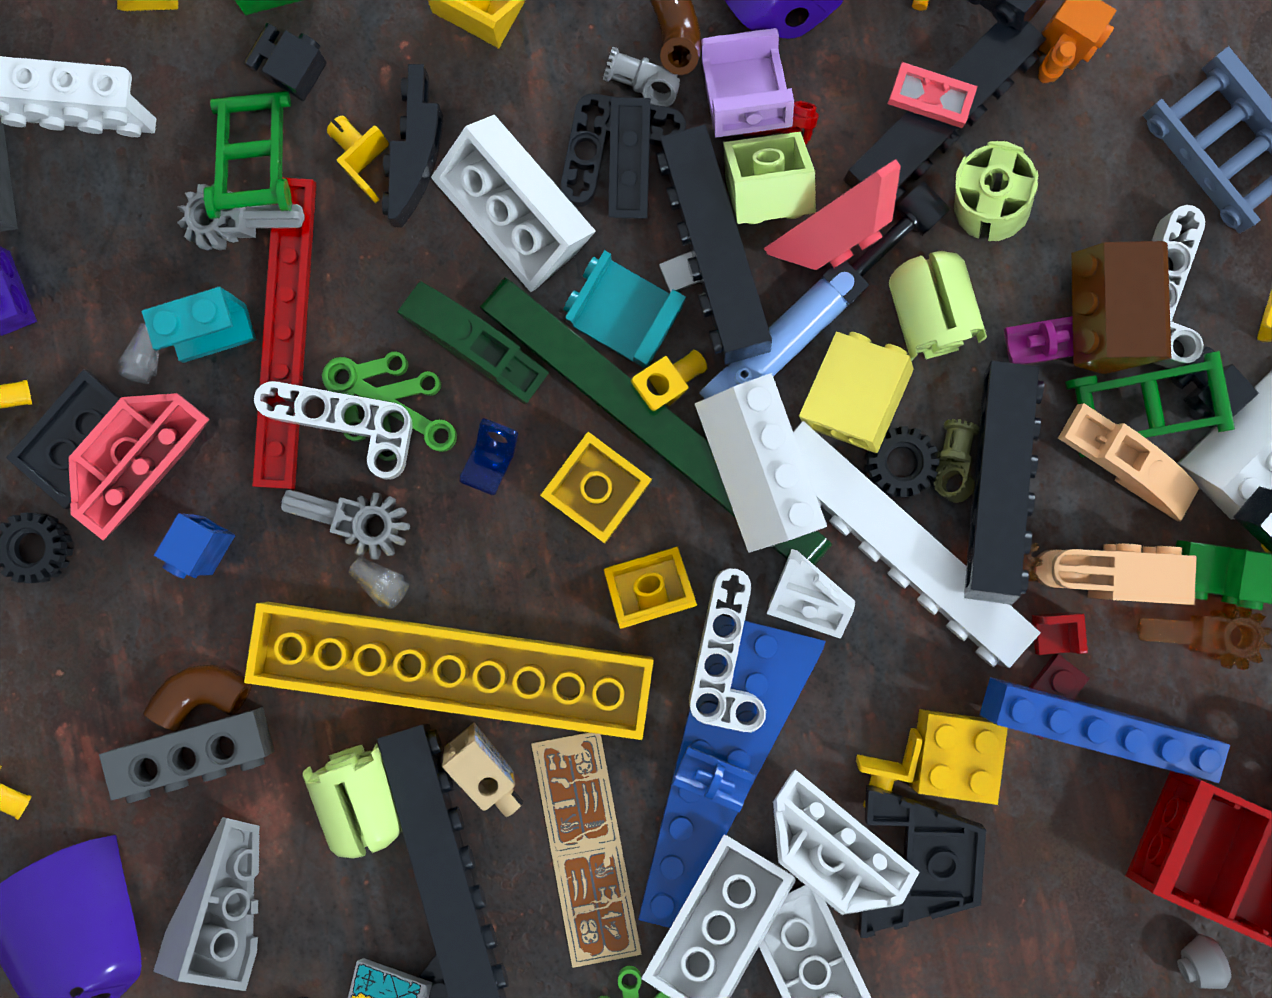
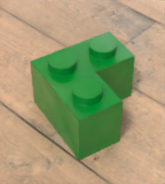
[1176,540,1272,610]

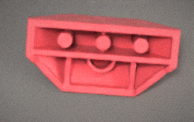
[764,160,901,270]
[69,393,210,540]

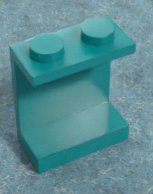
[563,250,686,369]
[142,287,257,363]

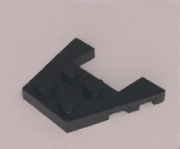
[858,785,986,938]

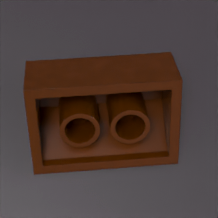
[1071,241,1172,374]

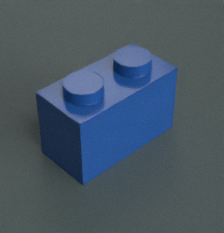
[154,513,236,579]

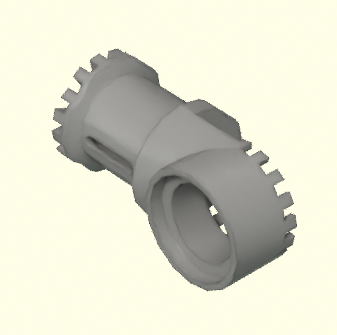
[603,47,680,107]

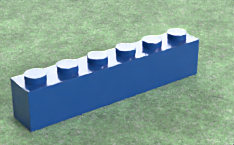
[979,677,1230,783]

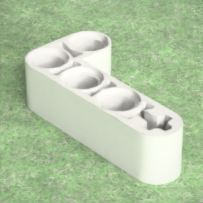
[1152,205,1205,368]
[254,382,412,480]
[689,569,766,732]

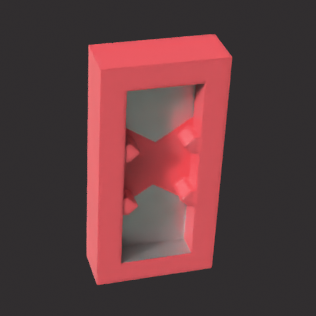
[887,62,978,128]

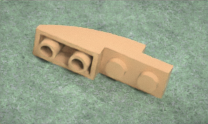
[1058,403,1199,521]

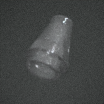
[118,323,159,384]
[349,556,409,609]

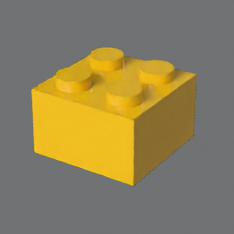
[540,432,652,543]
[909,709,1008,805]

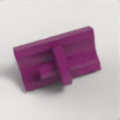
[1003,316,1073,365]

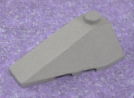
[153,817,260,991]

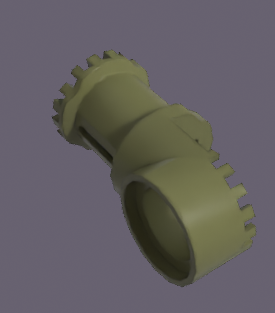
[933,419,979,503]

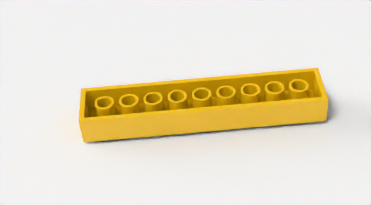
[244,602,654,740]

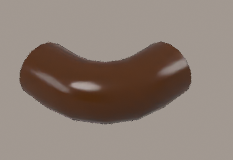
[650,0,701,75]
[143,665,252,731]

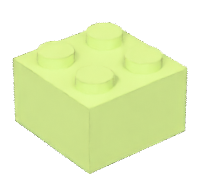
[723,132,816,224]

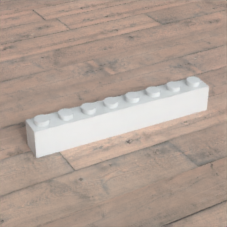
[793,421,1041,668]

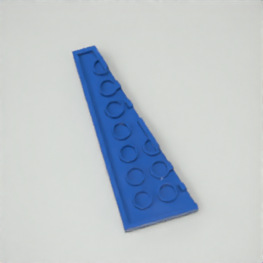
[638,615,826,928]

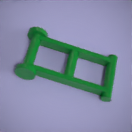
[203,91,292,219]
[1065,351,1235,458]

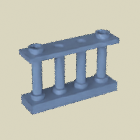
[1143,46,1272,233]

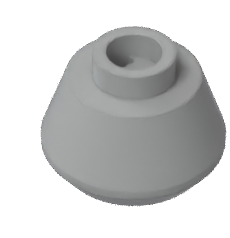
[1177,934,1231,989]

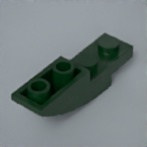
[397,281,549,405]

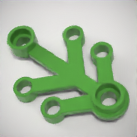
[322,351,457,462]

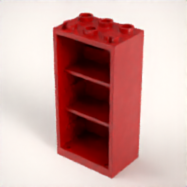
[1125,771,1272,947]

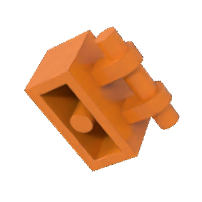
[1038,0,1117,83]

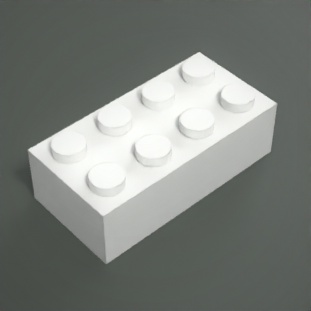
[641,834,796,998]

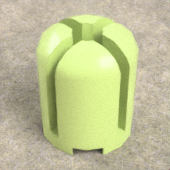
[954,141,1038,241]
[889,251,987,361]
[302,744,402,858]

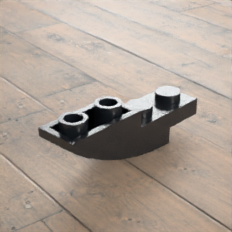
[382,64,443,228]

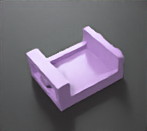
[701,28,794,138]

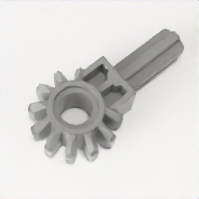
[177,184,305,250]
[281,489,410,559]

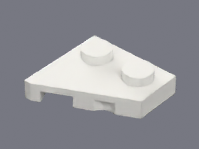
[767,549,855,639]

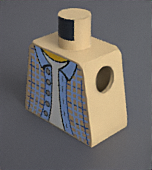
[442,723,523,817]

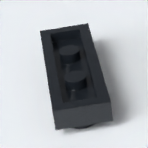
[609,97,651,218]

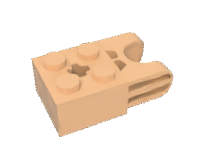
[1033,544,1196,605]

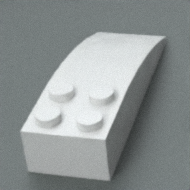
[759,885,871,998]

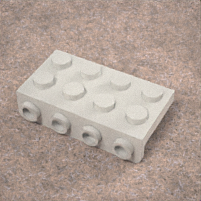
[0,56,156,137]

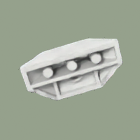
[773,770,919,915]

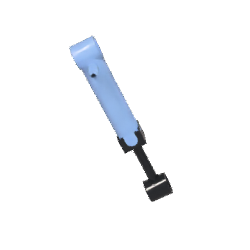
[699,181,951,399]

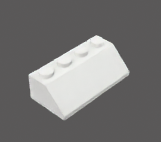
[431,115,596,292]
[1177,370,1272,519]
[695,373,827,553]

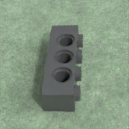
[99,707,275,804]

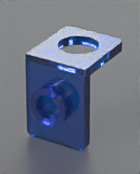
[459,418,518,495]

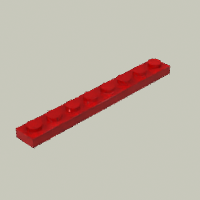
[252,178,316,489]

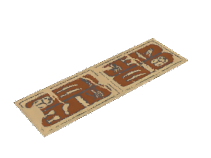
[531,733,642,968]

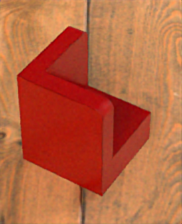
[1032,612,1088,655]

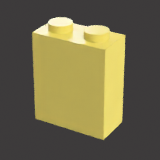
[799,331,914,453]

